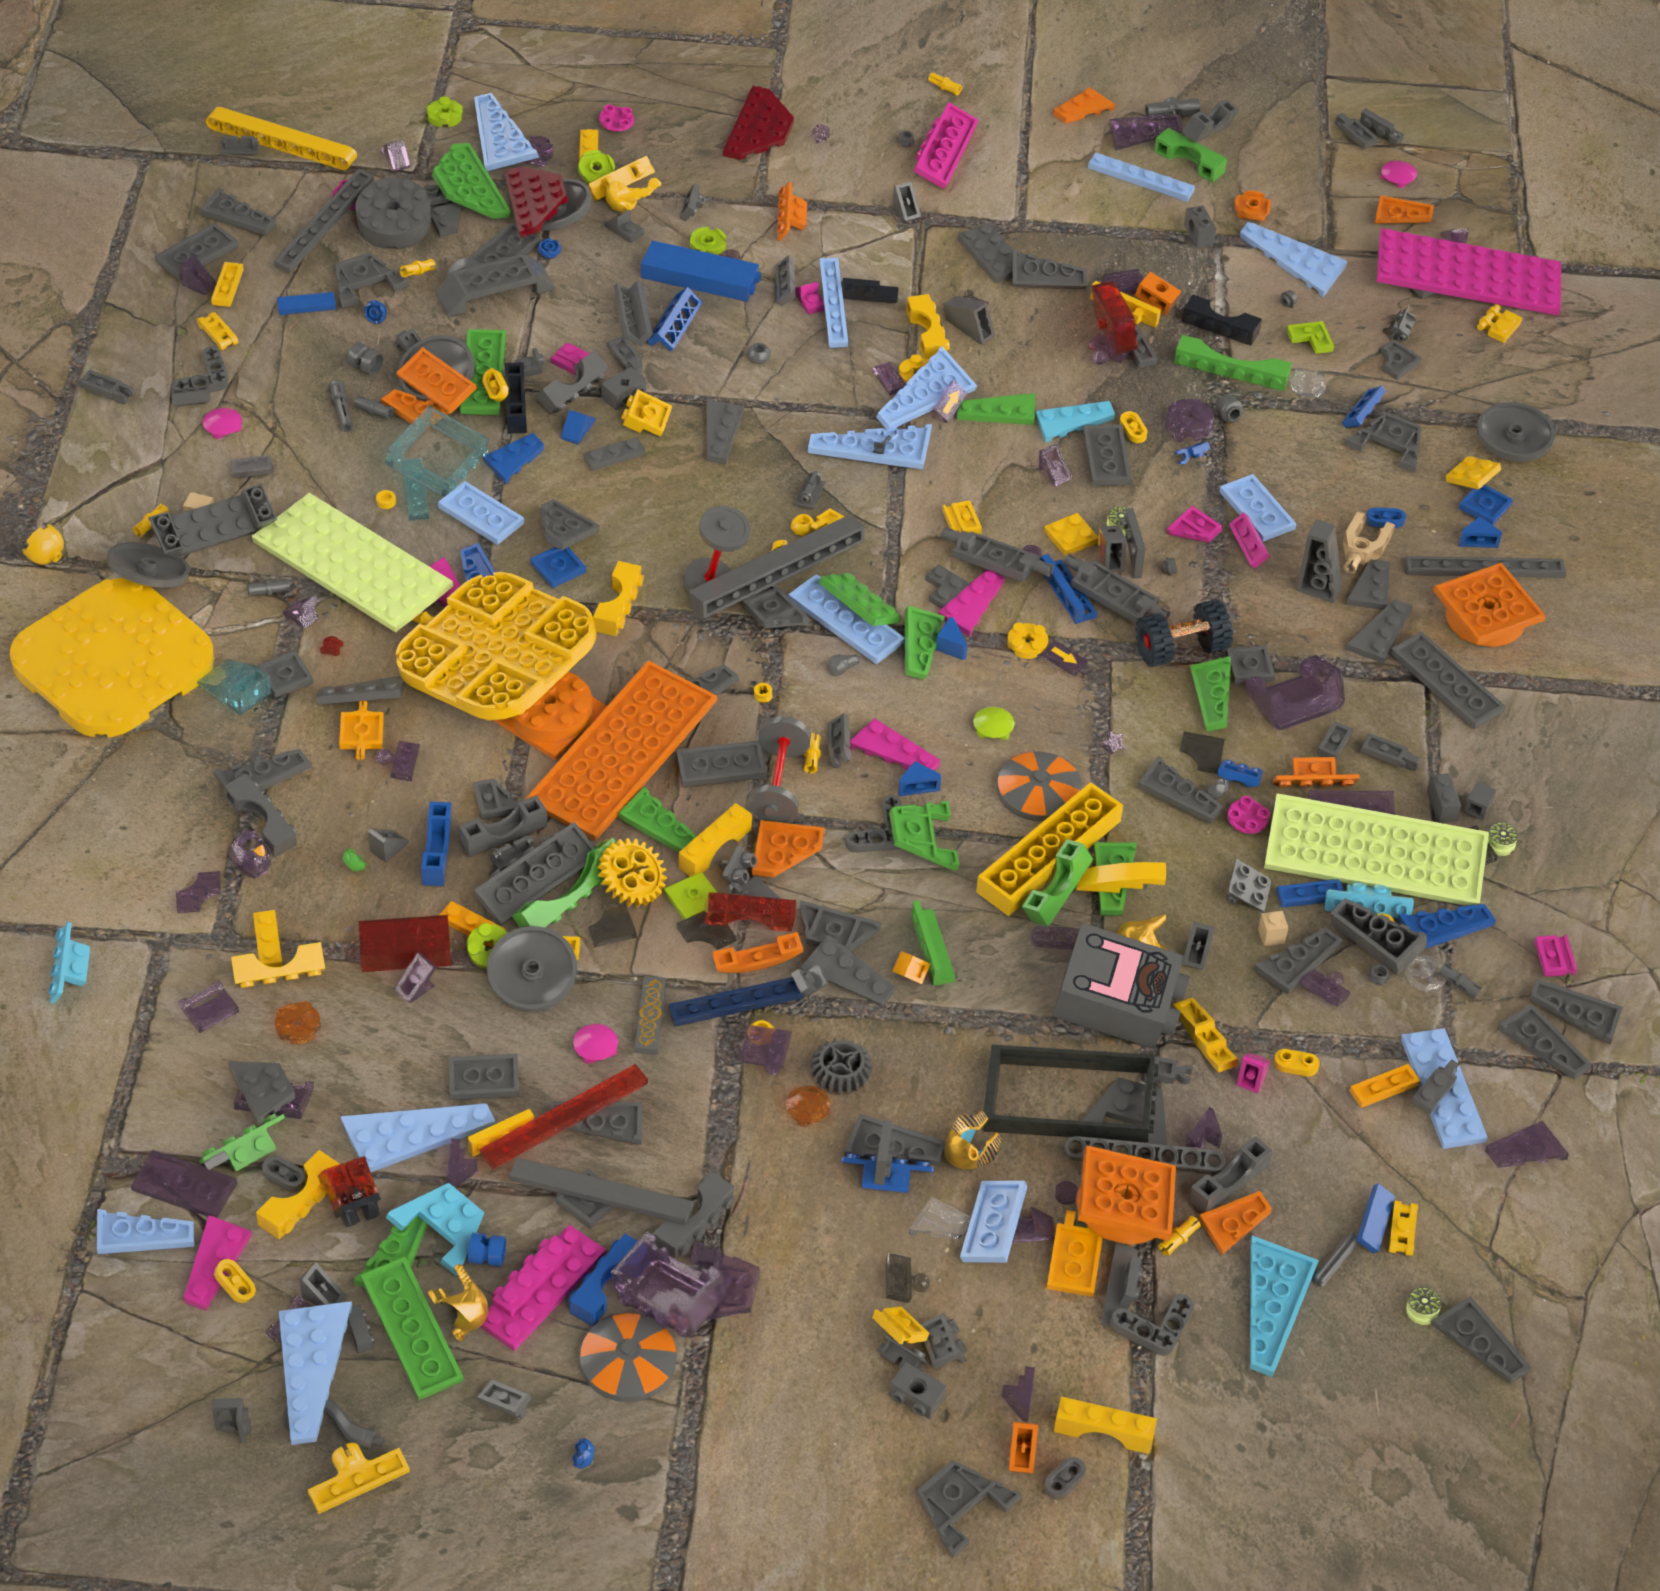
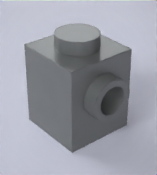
[1464,782,1496,820]

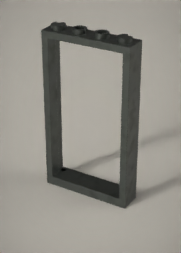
[983,1044,1159,1143]

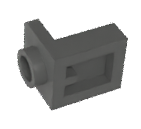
[394,329,421,353]
[514,348,545,378]
[791,965,828,995]

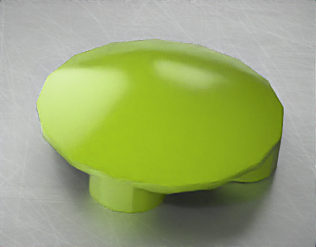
[973,707,1015,740]

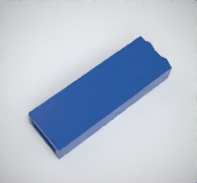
[641,240,761,302]

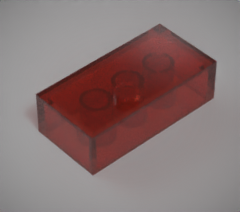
[1092,280,1138,355]
[359,915,451,972]

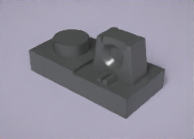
[680,183,706,221]
[477,1380,531,1419]

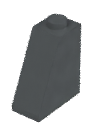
[943,296,995,344]

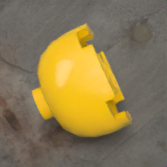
[23,524,64,565]

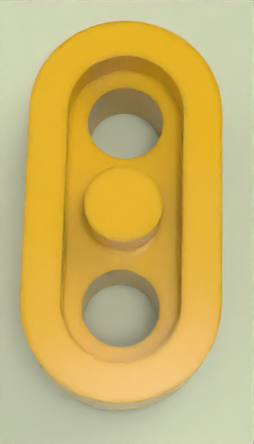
[482,368,508,402]
[1120,411,1148,443]
[1274,1049,1320,1077]
[214,1259,256,1303]

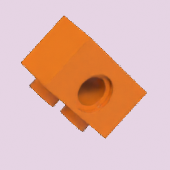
[1134,271,1181,316]

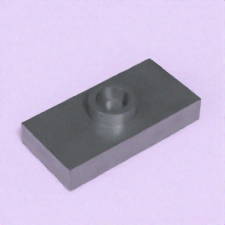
[231,455,273,478]

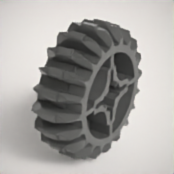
[811,1037,872,1095]

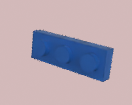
[1342,385,1386,428]

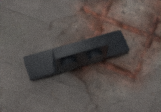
[841,278,899,303]

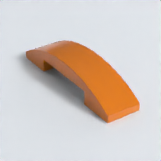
[712,932,803,973]

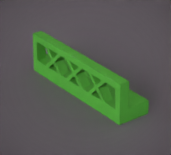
[911,900,955,986]

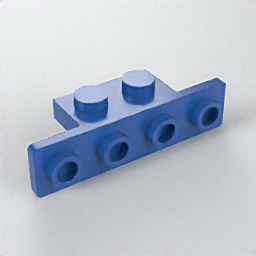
[841,1154,934,1193]

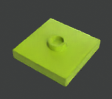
[664,872,724,923]

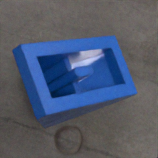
[561,410,596,445]
[1459,516,1502,548]
[936,617,968,660]
[898,761,941,796]

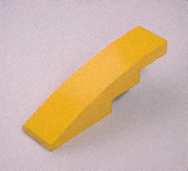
[1076,862,1166,893]
[1173,997,1238,1073]

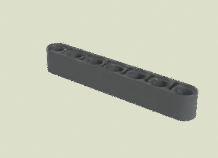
[1064,1136,1225,1173]

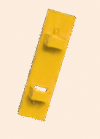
[587,156,655,202]
[1090,281,1161,328]

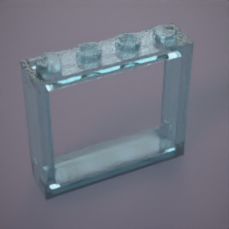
[385,405,489,497]

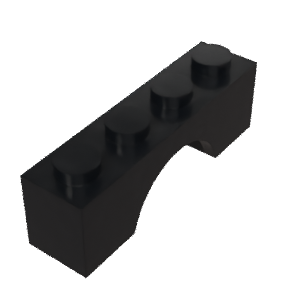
[1182,294,1262,346]
[504,362,527,434]

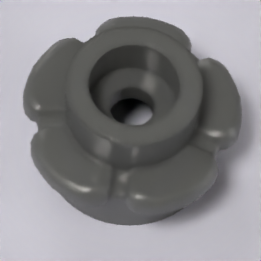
[897,131,915,147]
[1280,290,1298,308]
[1163,557,1177,576]
[1368,964,1390,985]

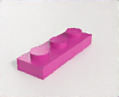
[1229,512,1270,568]

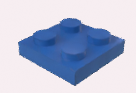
[1458,484,1513,525]
[530,547,586,588]

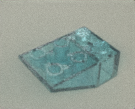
[197,659,272,716]

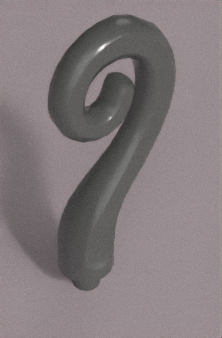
[283,1399,384,1450]

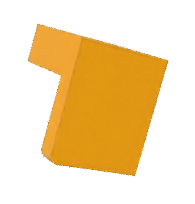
[893,951,930,984]

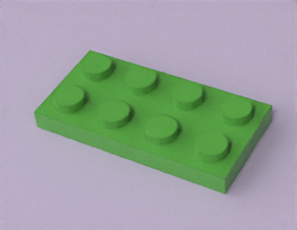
[819,573,902,626]

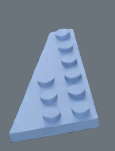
[474,93,539,171]
[1239,222,1347,297]
[876,346,977,431]
[808,424,932,470]
[340,1104,496,1174]
[279,1301,352,1445]

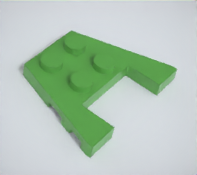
[889,801,960,871]

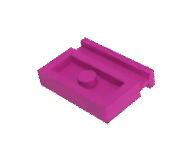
[550,342,590,376]
[1534,935,1577,977]

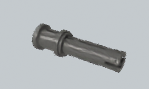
[328,380,353,432]

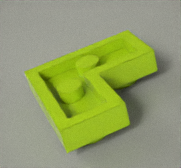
[1286,321,1334,354]

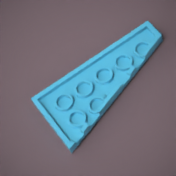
[1250,1236,1319,1377]

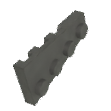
[1346,599,1413,664]
[1497,1004,1592,1080]
[844,1114,945,1165]
[1432,1296,1531,1383]

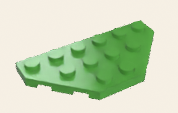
[432,143,511,219]

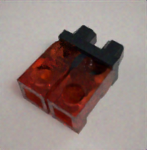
[318,1156,381,1228]

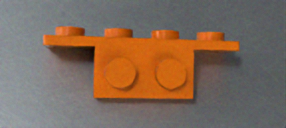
[776,182,807,241]
[1273,757,1360,788]

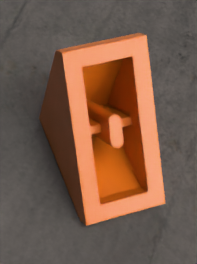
[1009,1421,1038,1473]

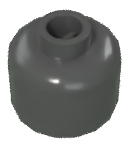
[1215,395,1244,423]

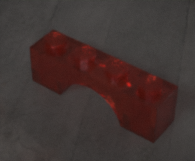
[704,892,796,932]

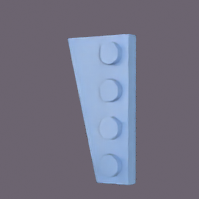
[97,1209,194,1254]

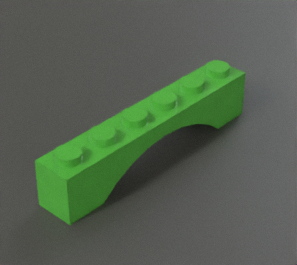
[1174,335,1292,391]
[512,838,621,928]

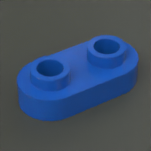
[1366,508,1406,528]

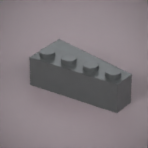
[1296,519,1342,603]
[1330,898,1427,976]

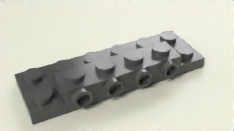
[473,822,594,926]

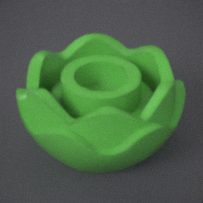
[342,848,367,872]

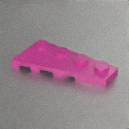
[938,569,1004,637]
[850,718,940,770]
[183,1215,252,1311]

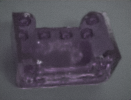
[611,1232,727,1337]

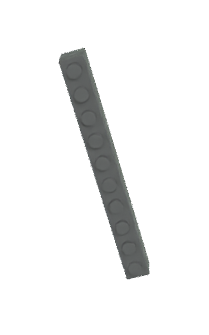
[689,515,864,619]

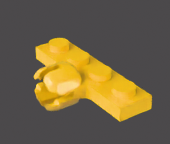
[308,1443,410,1514]

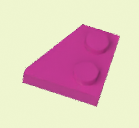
[1167,506,1222,543]

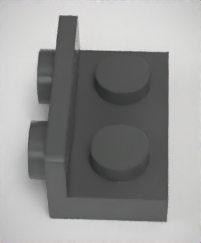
[920,1313,967,1369]
[212,1398,251,1443]

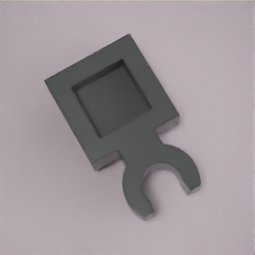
[1154,1056,1193,1084]

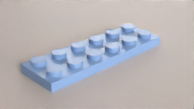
[788,574,905,665]
[1401,1028,1487,1149]

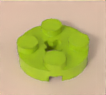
[427,96,463,127]
[578,150,615,184]
[690,227,726,255]
[467,923,507,969]

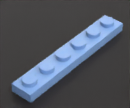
[1088,153,1195,202]
[819,258,848,348]

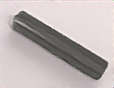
[1313,1232,1358,1287]

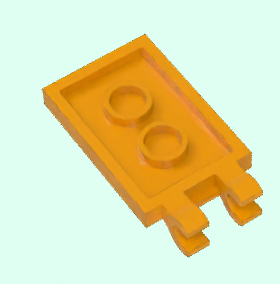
[1047,1210,1103,1297]

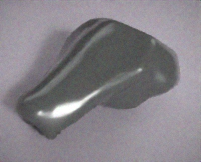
[828,654,860,677]

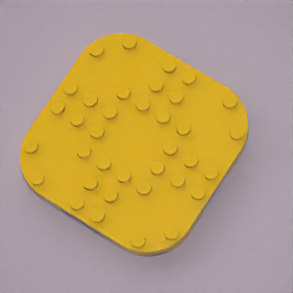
[396,572,596,721]
[10,578,215,738]

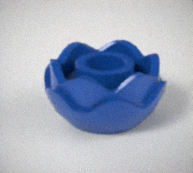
[538,238,561,259]
[364,300,387,324]
[572,1438,595,1469]

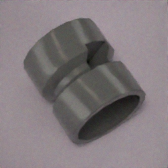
[347,342,384,376]

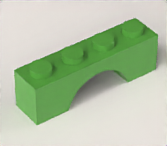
[1154,128,1227,183]
[1022,839,1093,927]

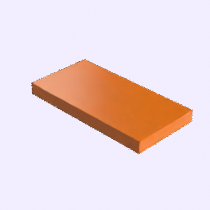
[396,347,477,414]

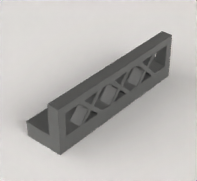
[614,281,653,346]

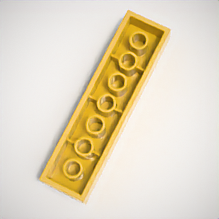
[976,782,1123,916]

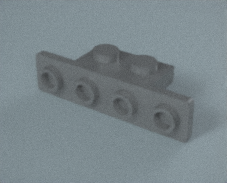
[1101,1244,1143,1328]

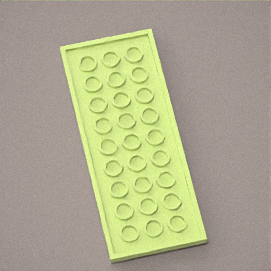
[252,493,453,632]
[1264,793,1489,906]

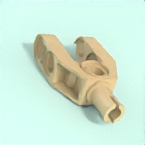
[1343,511,1395,574]

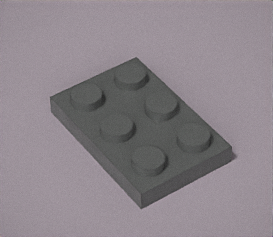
[449,1054,519,1100]

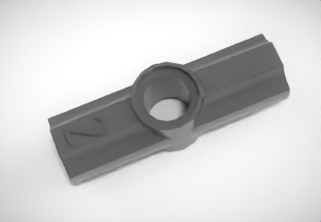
[1145,97,1200,121]

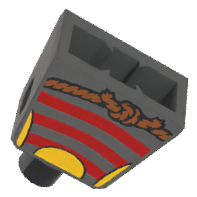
[1098,525,1127,572]

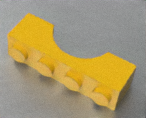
[906,294,950,360]
[593,561,644,637]
[679,803,752,877]
[231,942,325,988]
[256,1150,342,1240]
[1054,1397,1157,1454]

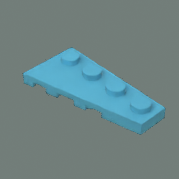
[1035,401,1115,443]

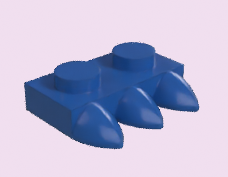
[1217,760,1263,787]

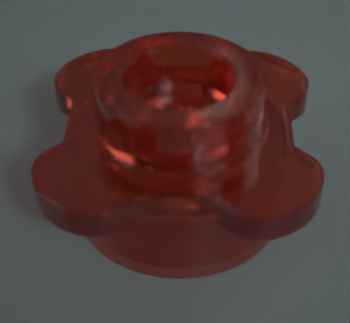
[320,636,344,656]

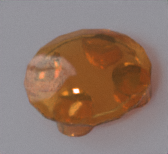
[786,1086,831,1127]

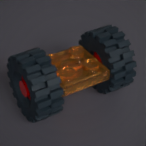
[1135,599,1233,667]

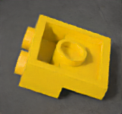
[621,389,672,437]

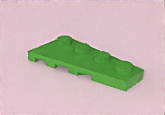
[957,393,1035,425]
[905,606,945,680]
[1190,656,1231,732]
[618,787,697,853]
[1094,842,1137,915]
[354,1216,428,1287]

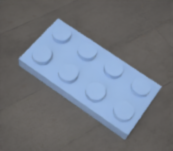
[1219,474,1296,542]
[438,481,524,545]
[960,1181,1028,1263]

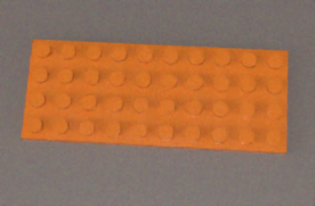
[525,660,717,841]

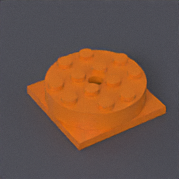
[1433,562,1546,647]
[492,672,607,760]
[1076,1145,1176,1245]

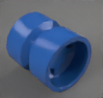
[468,1232,506,1267]

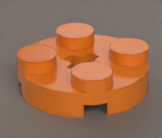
[1234,191,1271,221]

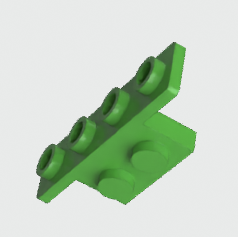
[199,1114,285,1172]

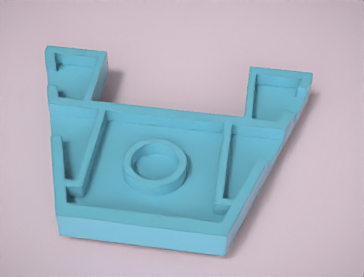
[386,1183,485,1276]

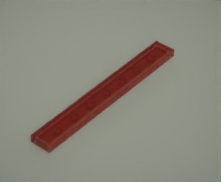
[480,1064,648,1170]

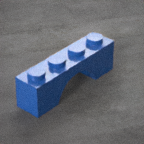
[421,802,453,886]
[568,1233,648,1327]

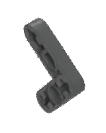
[172,346,229,393]
[846,795,902,853]
[1109,1294,1194,1356]

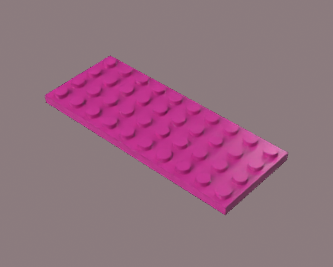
[1376,228,1561,316]

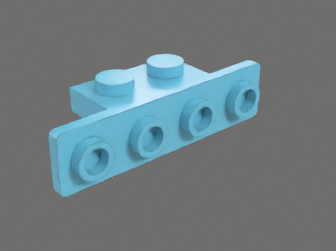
[1324,882,1414,918]
[48,921,90,1004]

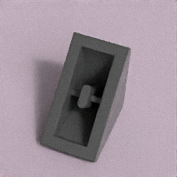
[893,181,921,222]
[368,828,409,862]
[1182,921,1215,970]
[299,1262,346,1306]

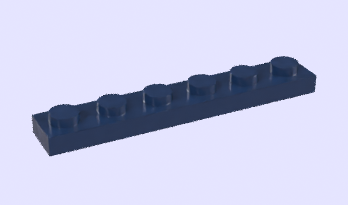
[669,977,804,1027]

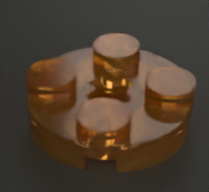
[275,1001,321,1044]

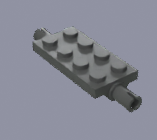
[941,527,1054,582]
[1063,553,1171,624]

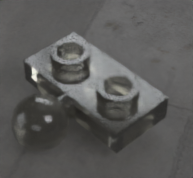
[886,1253,930,1303]

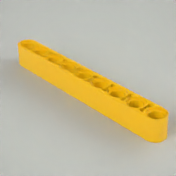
[205,107,357,170]

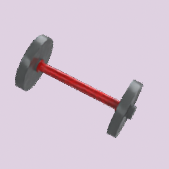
[683,506,751,593]
[745,716,811,823]

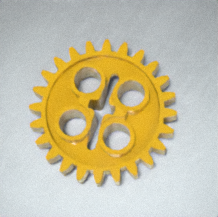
[598,838,667,907]

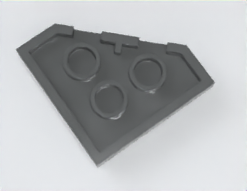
[540,499,600,550]

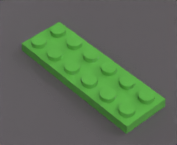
[460,329,506,415]
[361,1257,464,1400]

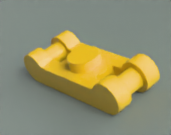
[197,312,238,351]
[1388,1200,1418,1256]

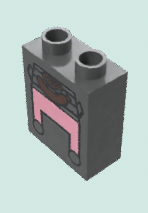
[1052,923,1190,1049]

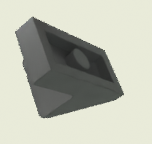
[605,209,644,243]

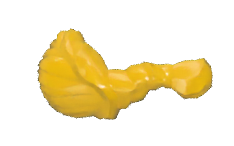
[606,178,661,212]

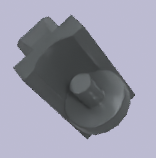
[719,846,758,885]

